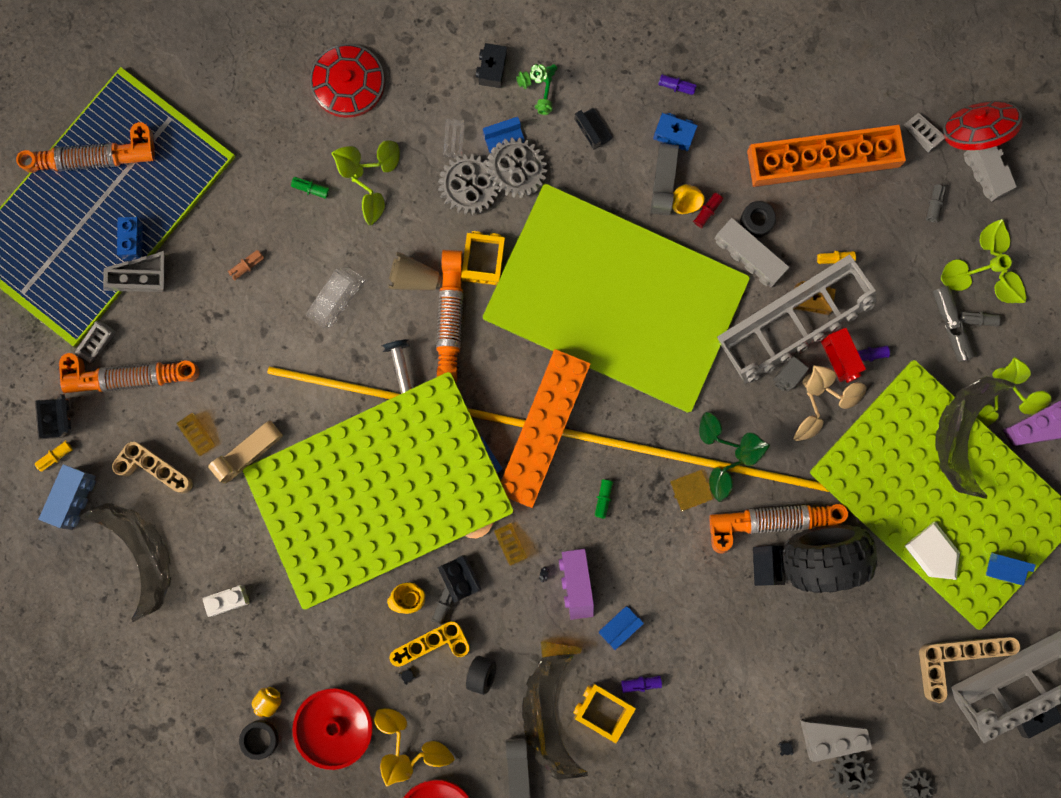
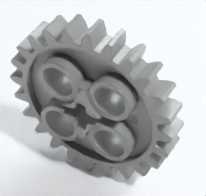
[486,137,547,198]
[438,154,499,215]

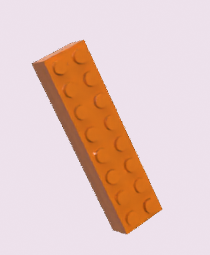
[747,125,906,187]
[501,349,591,508]

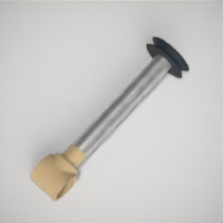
[381,339,412,394]

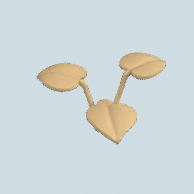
[793,366,867,441]

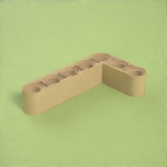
[919,637,1020,703]

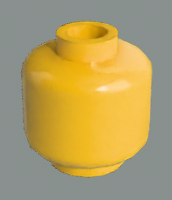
[252,687,281,717]

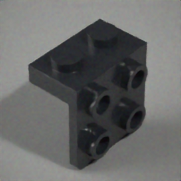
[35,394,71,440]

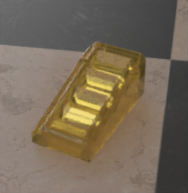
[176,413,216,457]
[494,523,527,566]
[540,641,581,658]

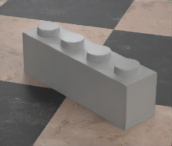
[714,218,789,287]

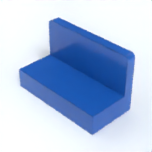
[483,117,525,153]
[986,553,1036,586]
[599,606,644,650]

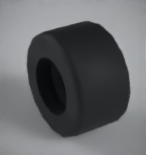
[740,201,776,237]
[466,656,496,695]

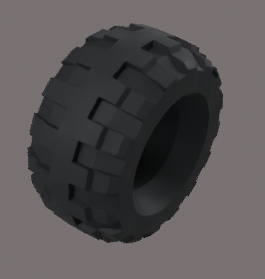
[783,525,878,593]

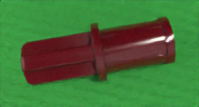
[693,193,723,228]

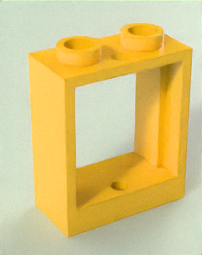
[461,231,505,285]
[573,683,636,743]

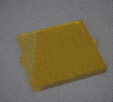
[670,470,713,511]

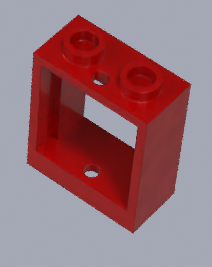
[821,328,866,383]

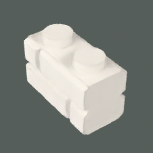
[202,585,250,617]

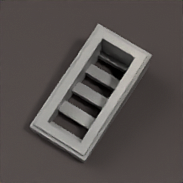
[904,113,945,153]
[75,321,116,363]

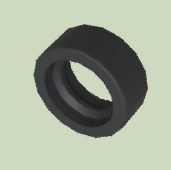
[239,720,279,760]

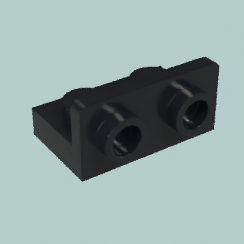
[437,555,481,603]

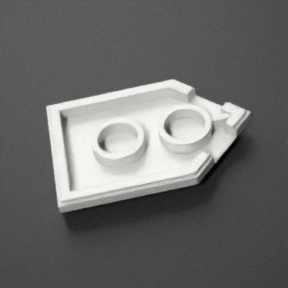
[905,522,960,580]

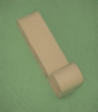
[208,421,283,484]
[112,442,193,493]

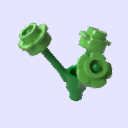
[516,64,558,115]

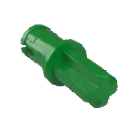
[291,177,329,199]
[595,479,614,519]

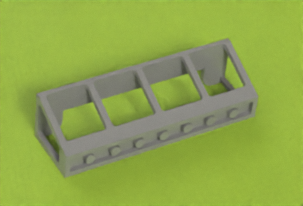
[717,254,876,384]
[951,631,1061,743]

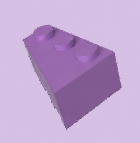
[1003,401,1061,447]
[559,549,594,620]

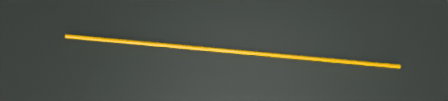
[267,366,829,492]

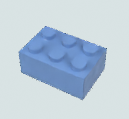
[38,464,96,530]

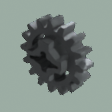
[829,753,873,798]

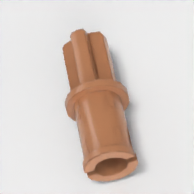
[227,250,264,281]

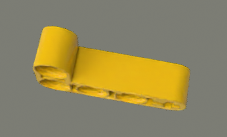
[389,621,470,667]

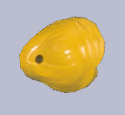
[672,184,705,214]
[387,582,426,614]

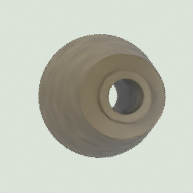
[388,252,442,290]

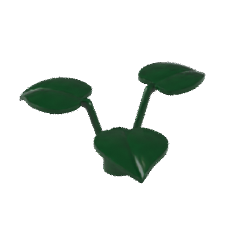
[699,412,770,502]

